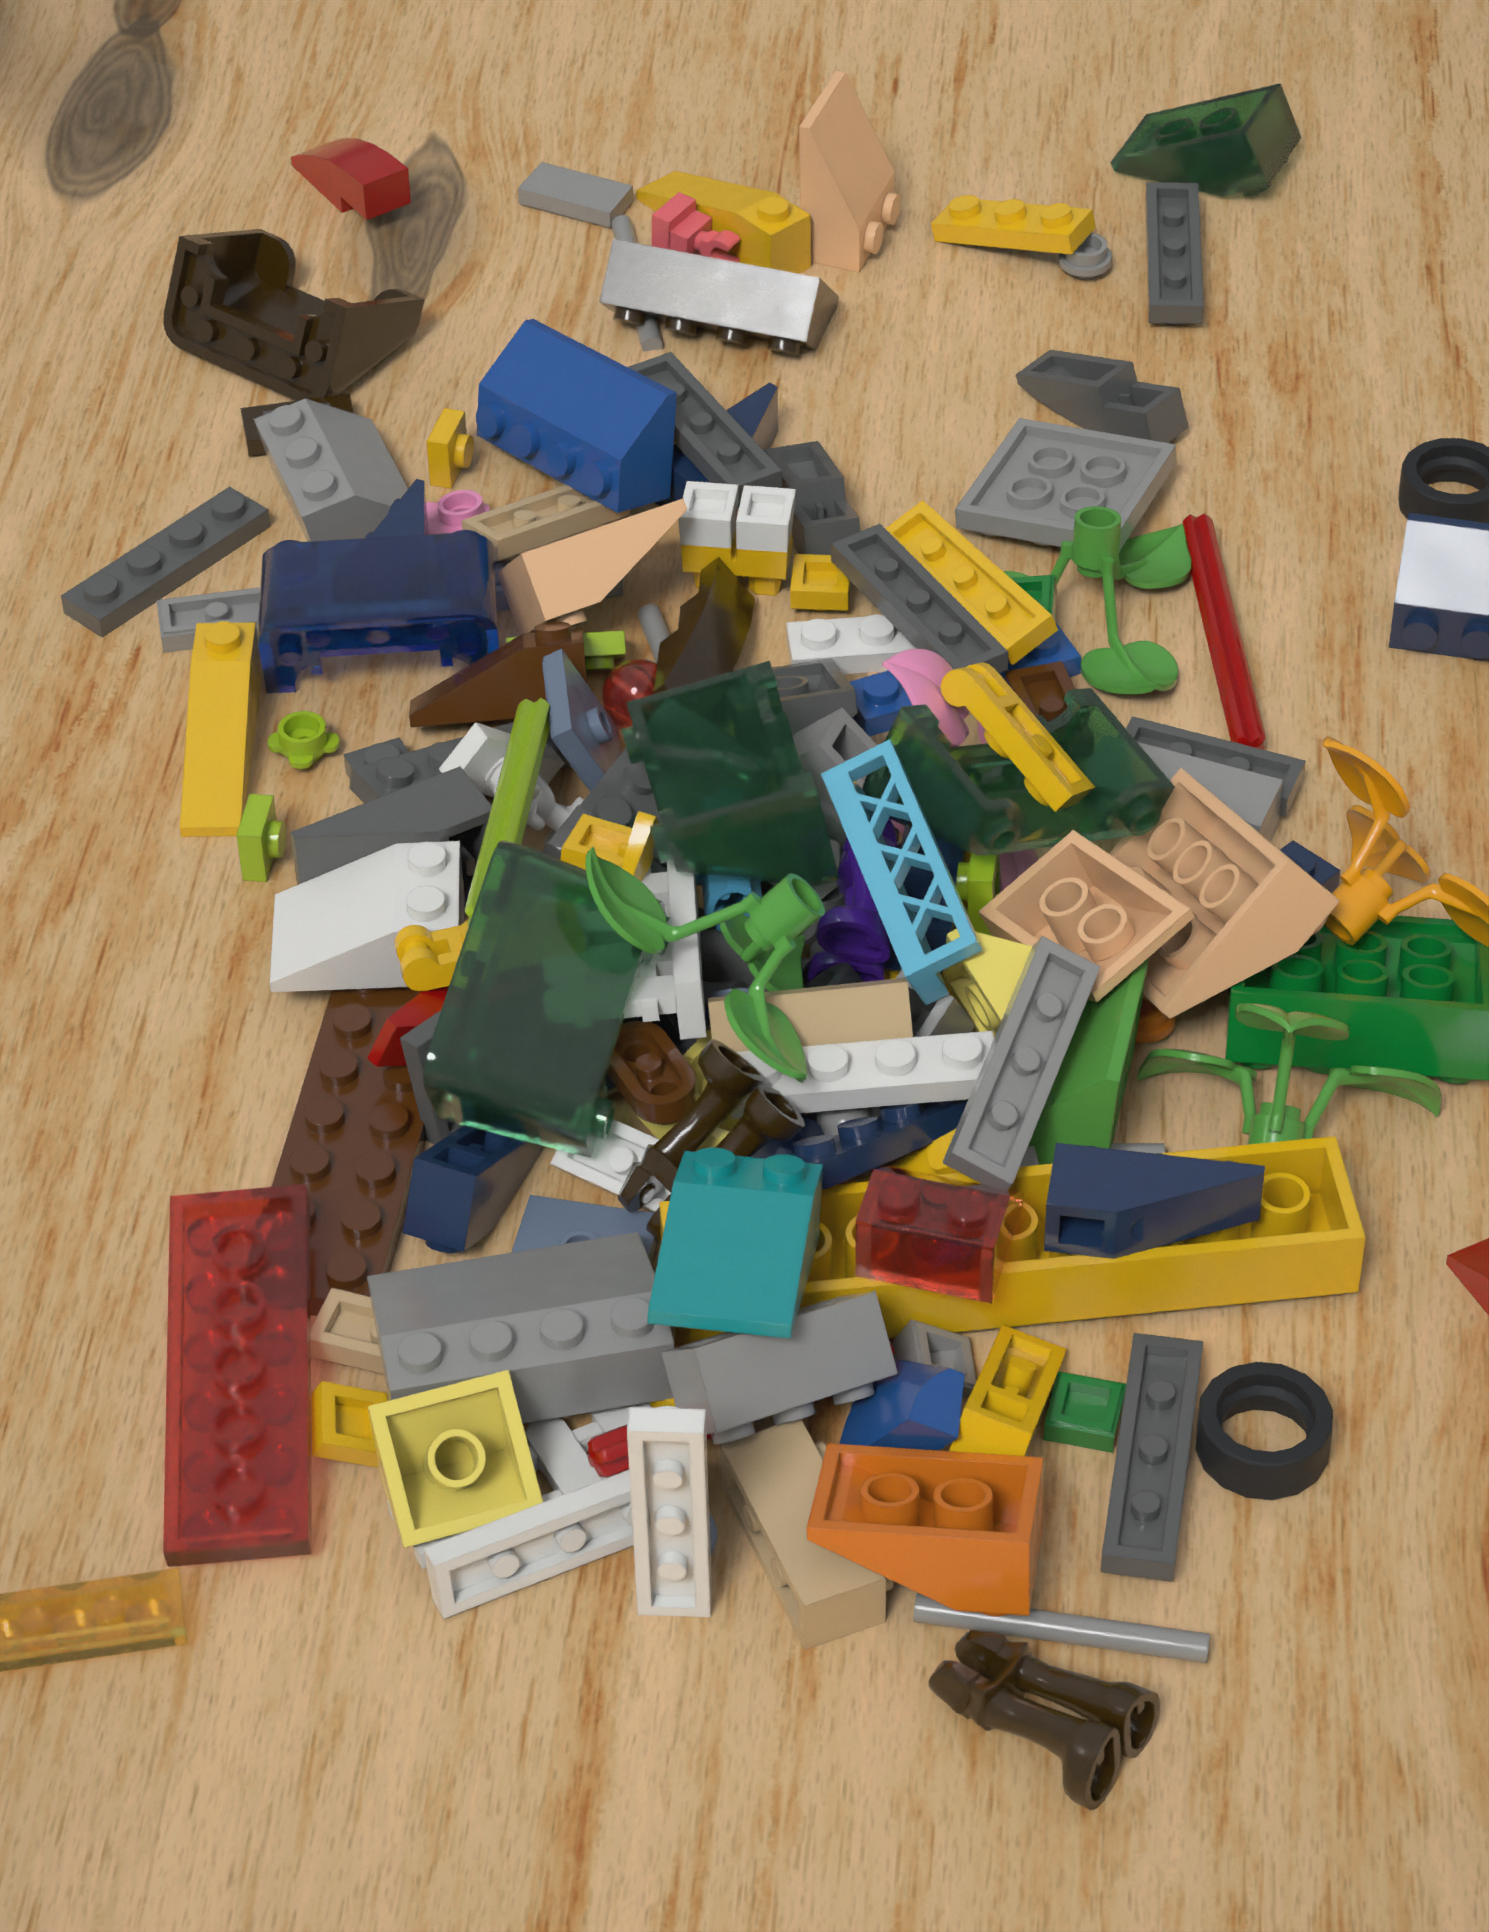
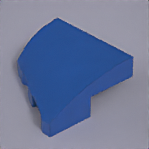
[839,1358,965,1450]

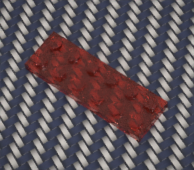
[163,1184,312,1567]

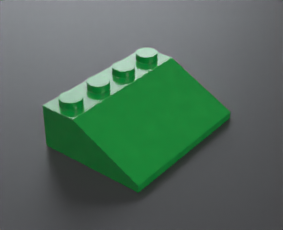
[1225,915,1489,1083]

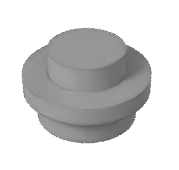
[1059,233,1112,280]

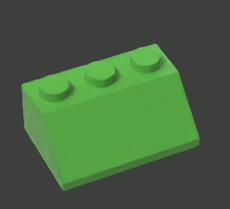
[1028,958,1149,1165]

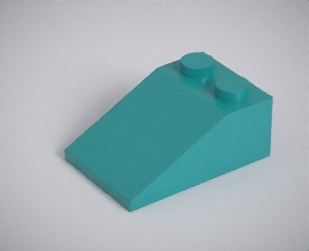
[647,1148,823,1339]

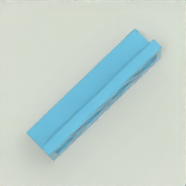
[821,739,983,1005]

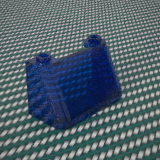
[258,530,500,694]

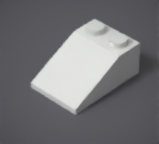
[270,841,465,992]

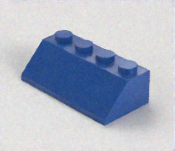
[476,319,677,513]

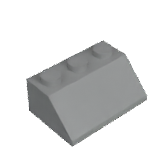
[254,398,408,567]

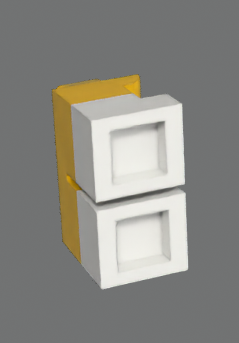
[678,481,796,596]

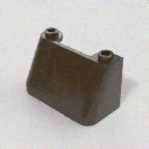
[163,229,425,401]

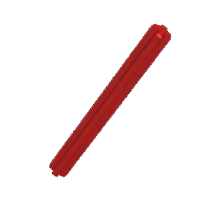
[1182,514,1266,750]

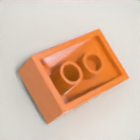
[806,1443,1044,1616]

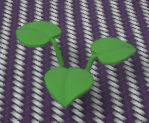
[1003,506,1191,694]
[586,846,825,1083]
[1137,1004,1442,1145]

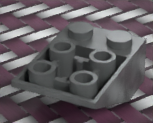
[290,766,492,917]

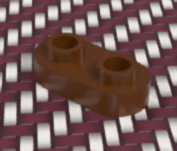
[602,1021,699,1125]

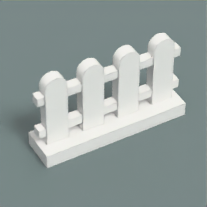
[542,844,707,1040]
[387,1403,652,1619]

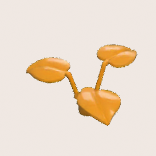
[1323,735,1489,948]

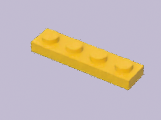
[885,500,1059,665]

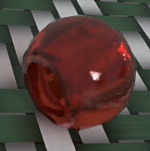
[601,659,662,733]

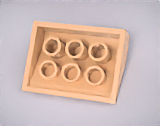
[1109,768,1340,1019]

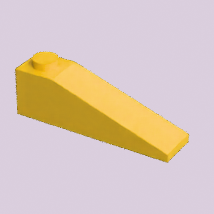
[636,171,811,274]
[180,621,263,837]

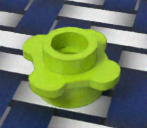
[267,711,340,769]

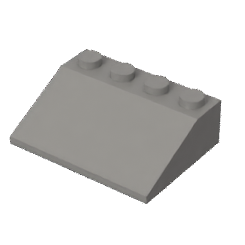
[367,1232,674,1423]

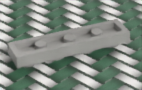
[942,936,1100,1194]

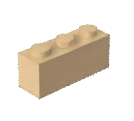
[721,1419,893,1650]

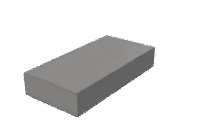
[518,162,634,228]

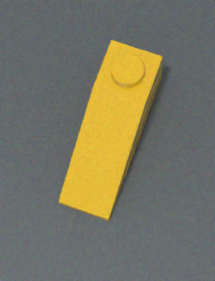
[949,1324,1067,1456]

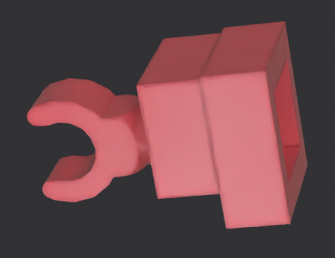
[651,192,741,262]

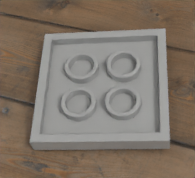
[955,418,1177,551]

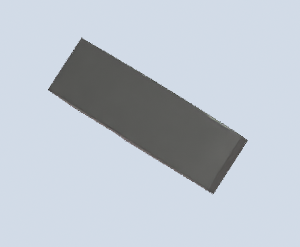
[1016,350,1188,443]
[764,441,860,555]

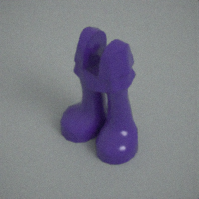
[807,812,897,982]

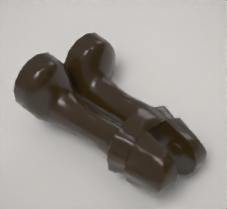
[617,1039,805,1242]
[929,1629,1160,1810]

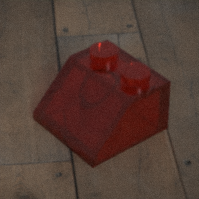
[855,1166,1024,1304]

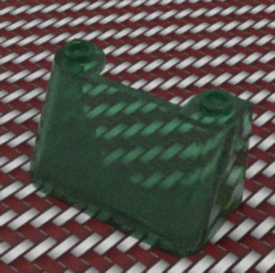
[621,661,839,887]
[862,688,1175,856]
[423,840,673,1158]

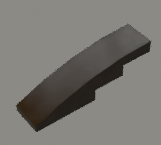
[654,557,755,718]

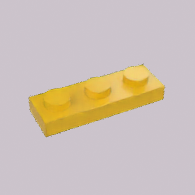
[931,195,1096,255]

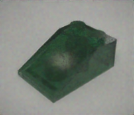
[1110,83,1302,197]

